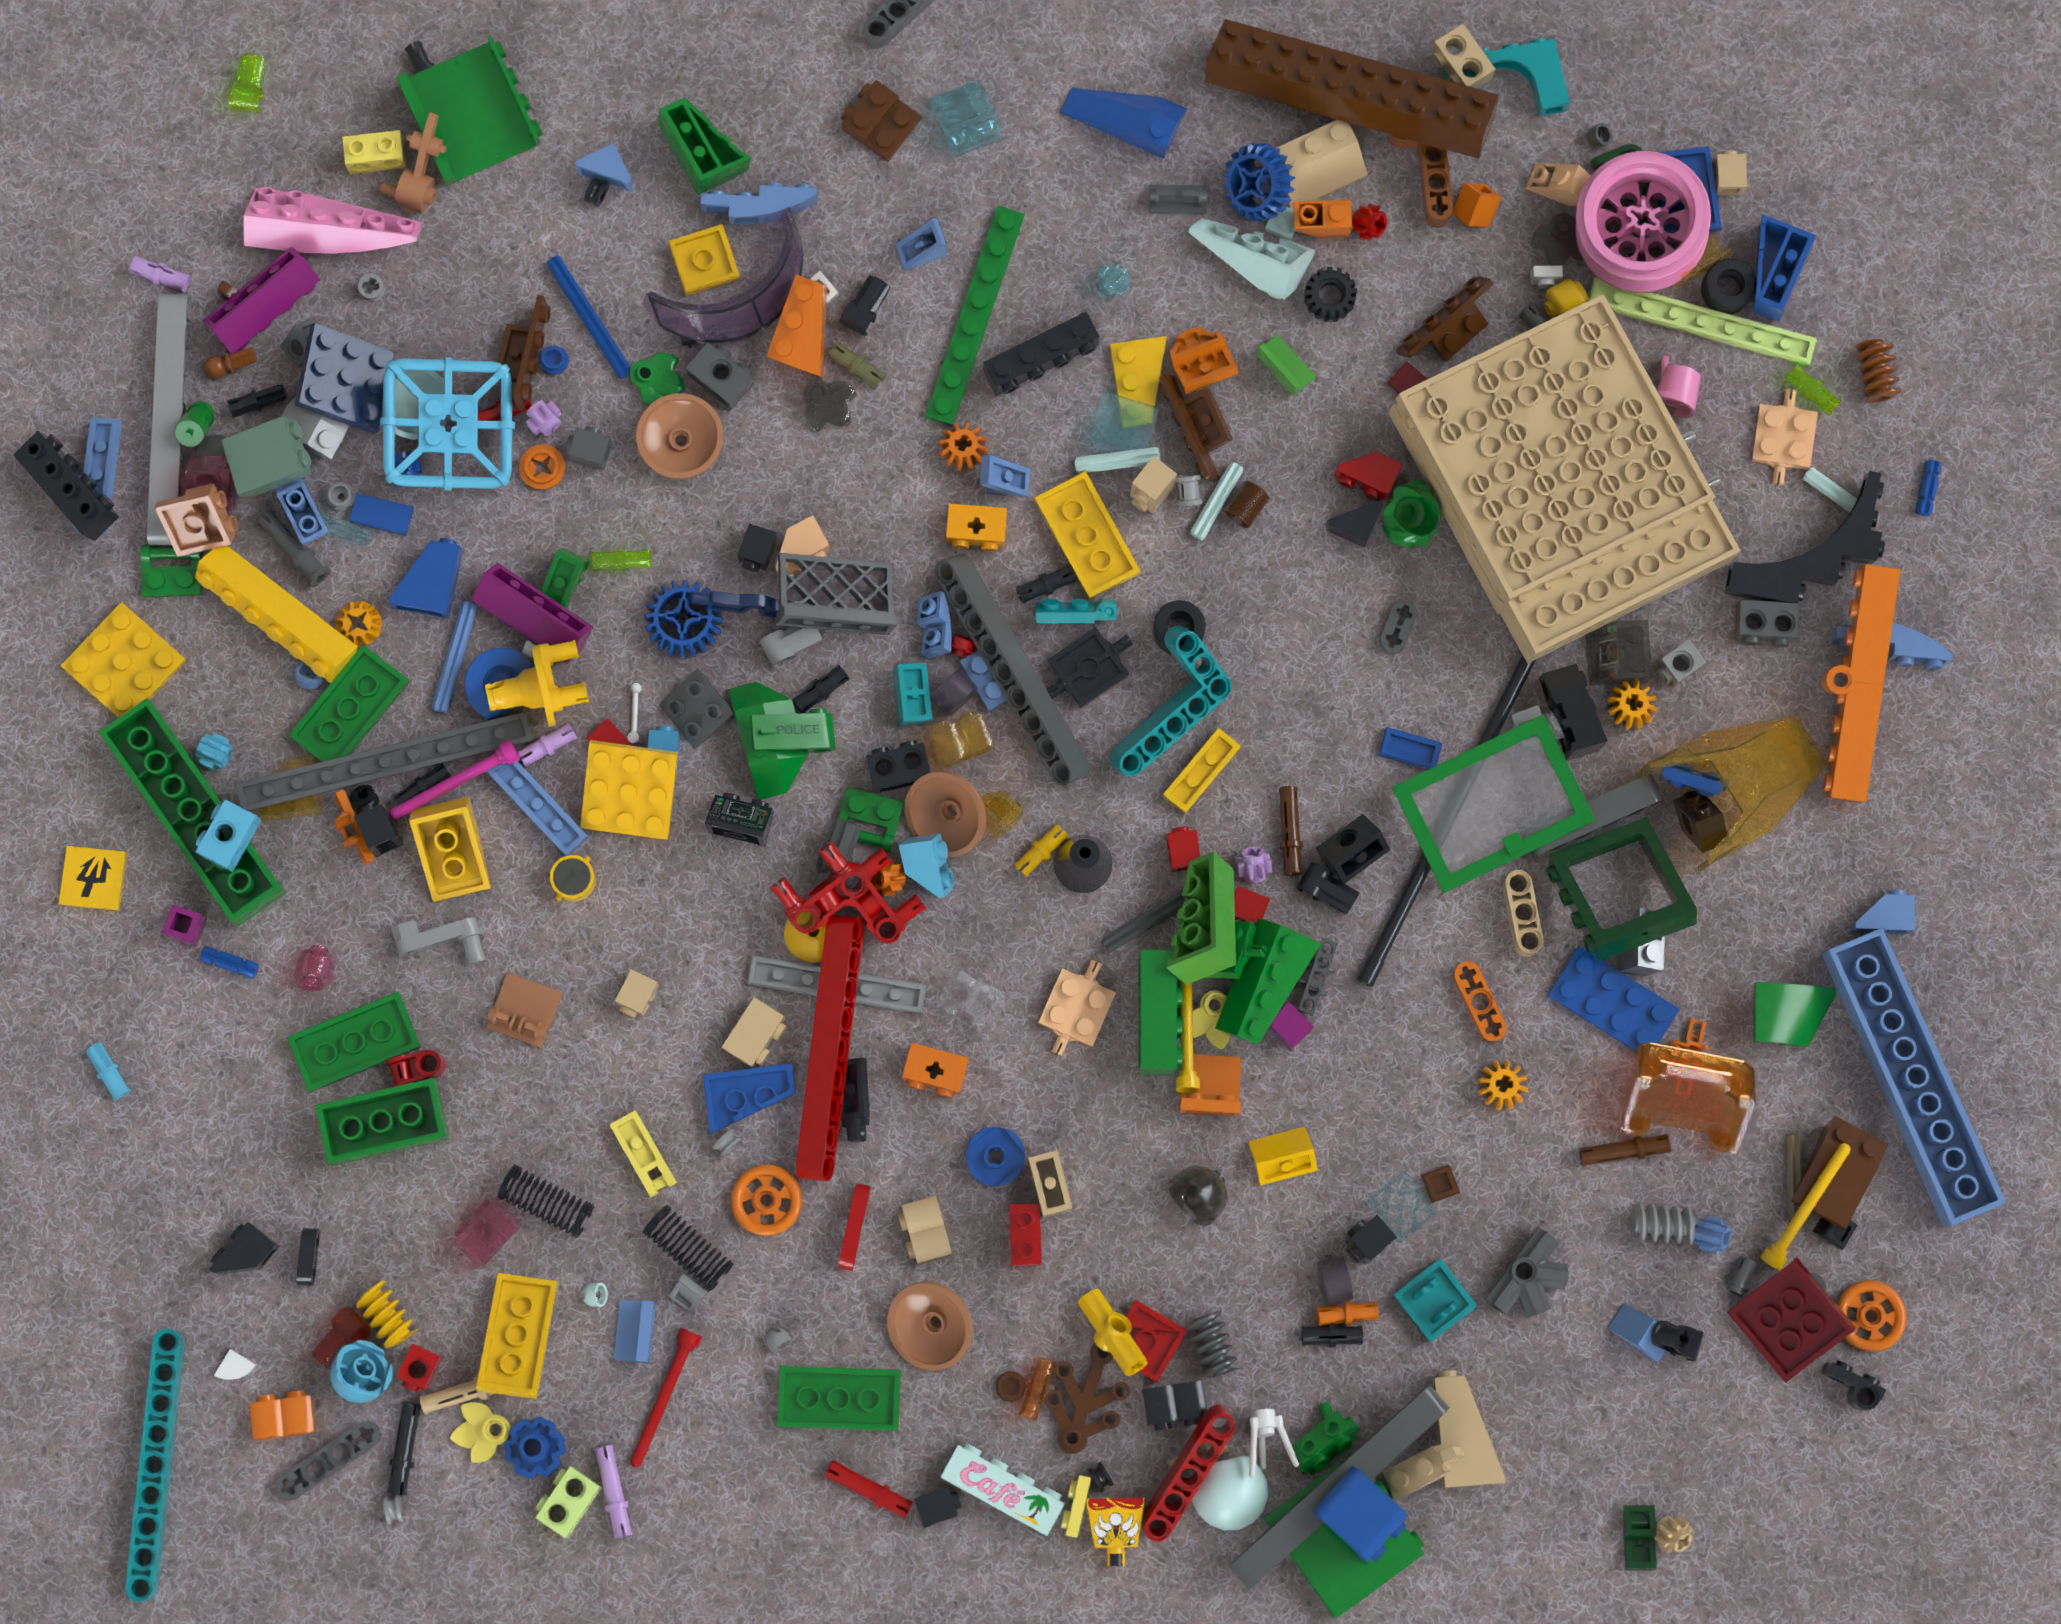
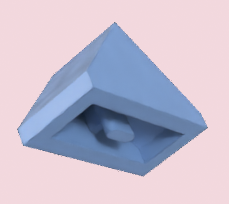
[575,143,633,191]
[895,219,947,270]
[1607,1304,1665,1363]

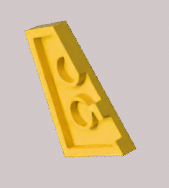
[1110,336,1167,429]

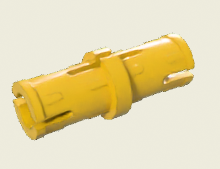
[1014,823,1069,878]

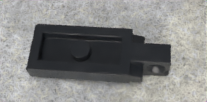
[841,1058,870,1143]

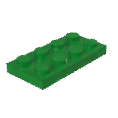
[288,645,410,762]
[287,991,422,1093]
[777,1366,901,1431]

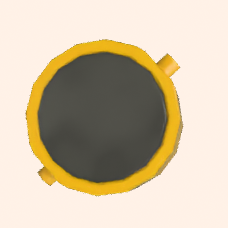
[550,855,596,902]

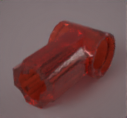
[312,1307,371,1370]

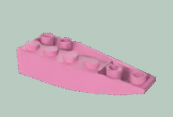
[243,187,422,254]

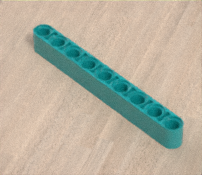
[125,1328,185,1602]

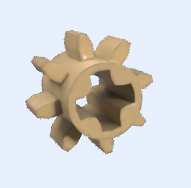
[1654,1515,1693,1554]

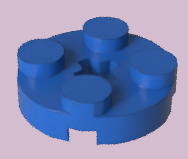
[966,1127,1025,1187]

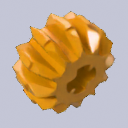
[1607,681,1657,730]
[1477,1060,1528,1111]

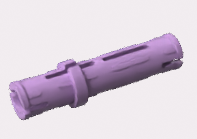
[594,1445,633,1539]

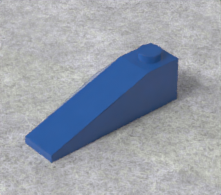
[1060,88,1188,158]

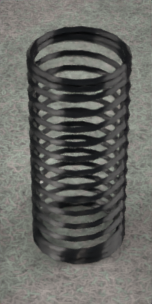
[497,1164,594,1238]
[642,1205,734,1292]

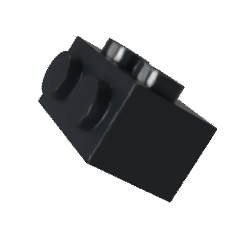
[1346,1214,1397,1264]

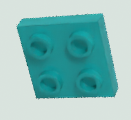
[1392,1258,1477,1343]

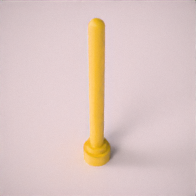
[1176,980,1200,1094]
[1760,1143,1850,1270]

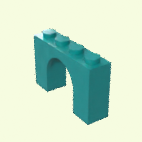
[1441,38,1570,117]

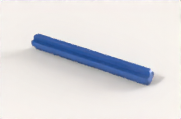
[547,255,631,379]

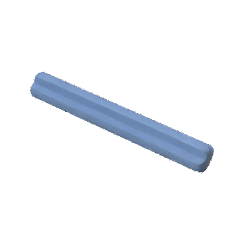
[432,601,478,714]

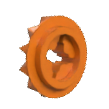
[519,444,566,491]

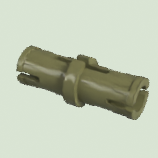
[829,342,886,390]

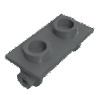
[1149,185,1207,214]

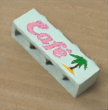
[941,1443,1065,1536]

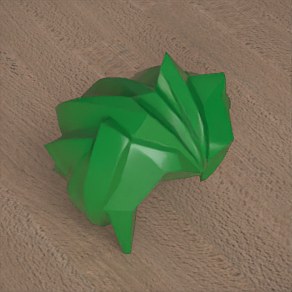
[1383,480,1444,549]

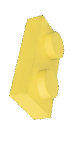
[1061,1475,1091,1538]

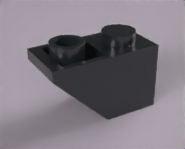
[209,1222,280,1275]

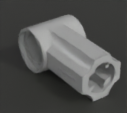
[760,627,823,668]

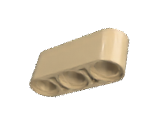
[1502,870,1543,957]

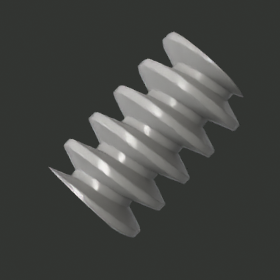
[1631,1203,1696,1245]

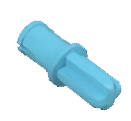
[86,1042,131,1101]

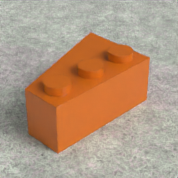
[766,274,827,379]

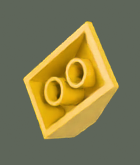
[409,796,491,902]

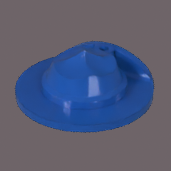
[465,648,534,720]

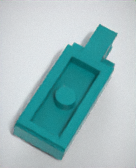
[1036,598,1117,623]

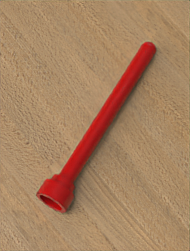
[630,1327,702,1468]

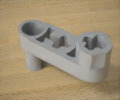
[391,917,487,966]

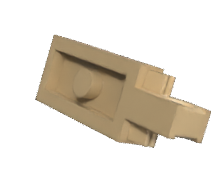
[1383,1445,1464,1500]

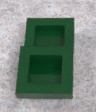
[1623,1505,1657,1571]

